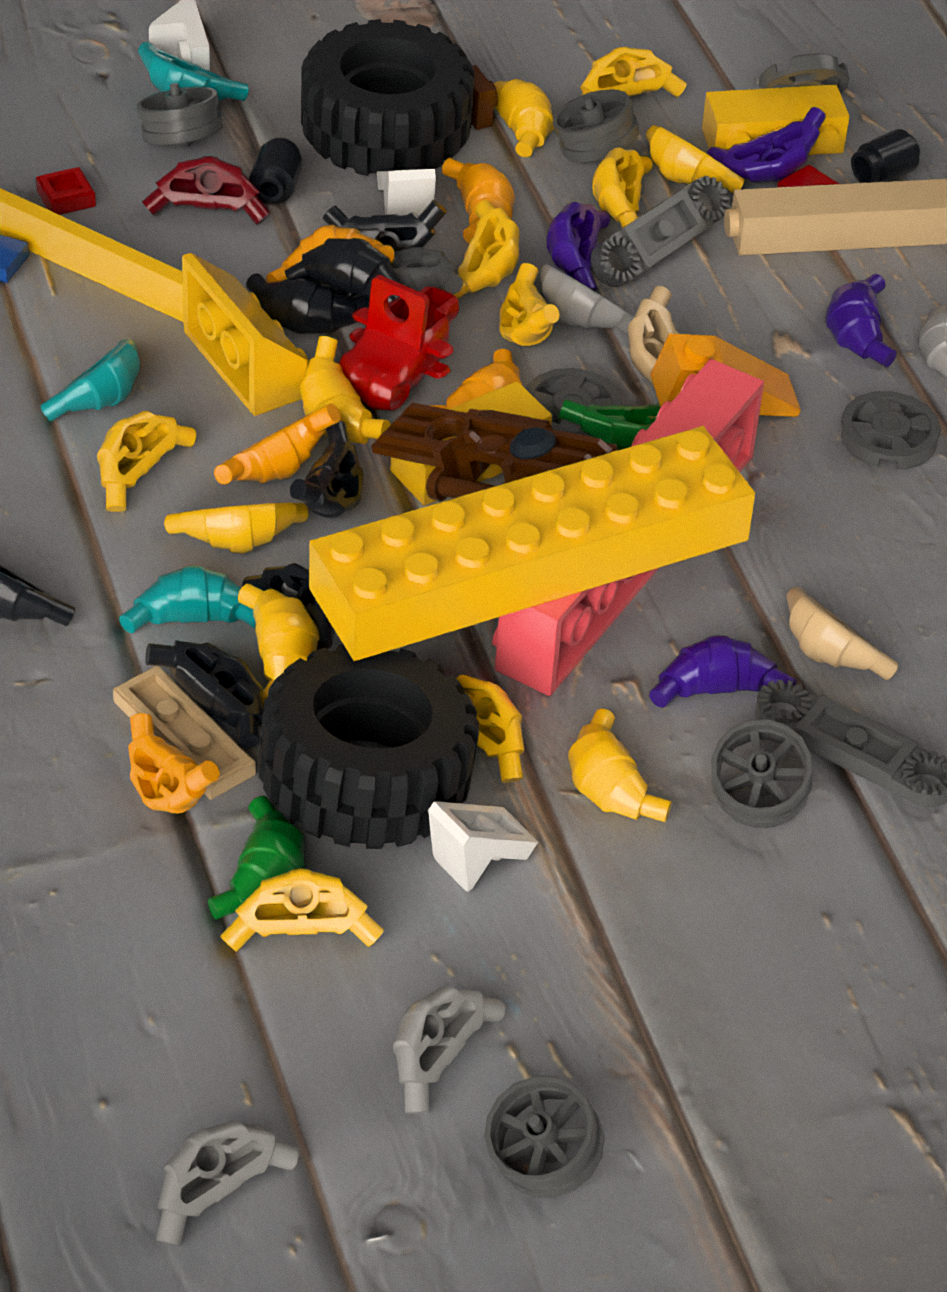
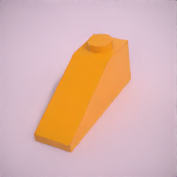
[650,333,801,417]

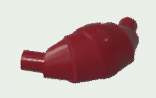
[141,156,271,225]

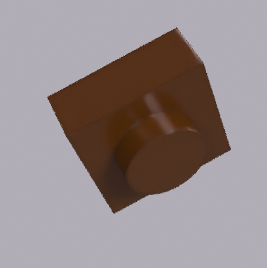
[472,65,498,130]

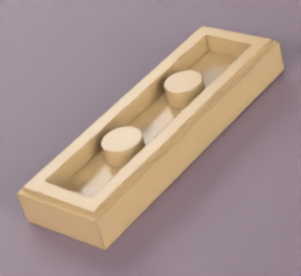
[113,666,256,800]

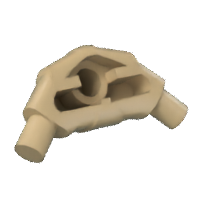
[627,286,678,386]
[786,587,899,680]

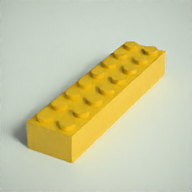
[309,426,755,661]

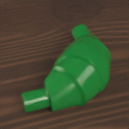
[559,399,661,450]
[208,796,305,920]

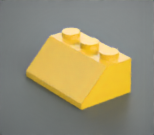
[182,253,309,416]

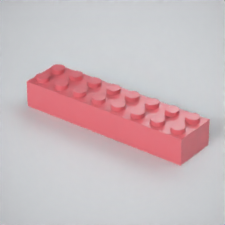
[492,358,764,696]

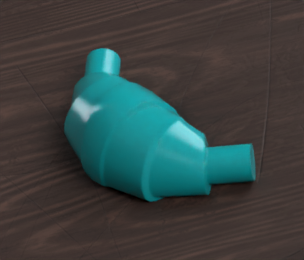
[138,42,249,101]
[40,339,140,422]
[119,564,256,633]

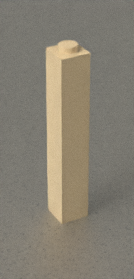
[724,179,947,255]

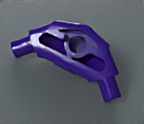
[707,107,826,183]
[546,202,610,291]
[825,273,897,367]
[649,635,797,708]

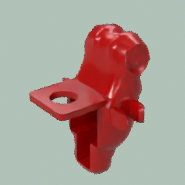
[339,275,460,411]

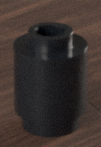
[851,129,920,183]
[249,138,302,204]

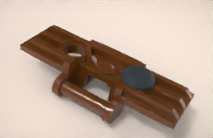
[371,403,618,501]

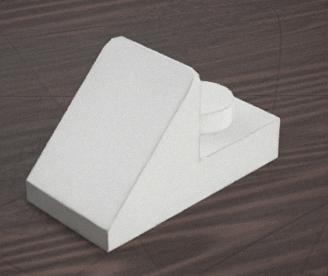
[149,0,210,71]
[377,169,436,215]
[428,801,538,892]

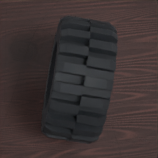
[301,19,474,176]
[258,644,479,849]

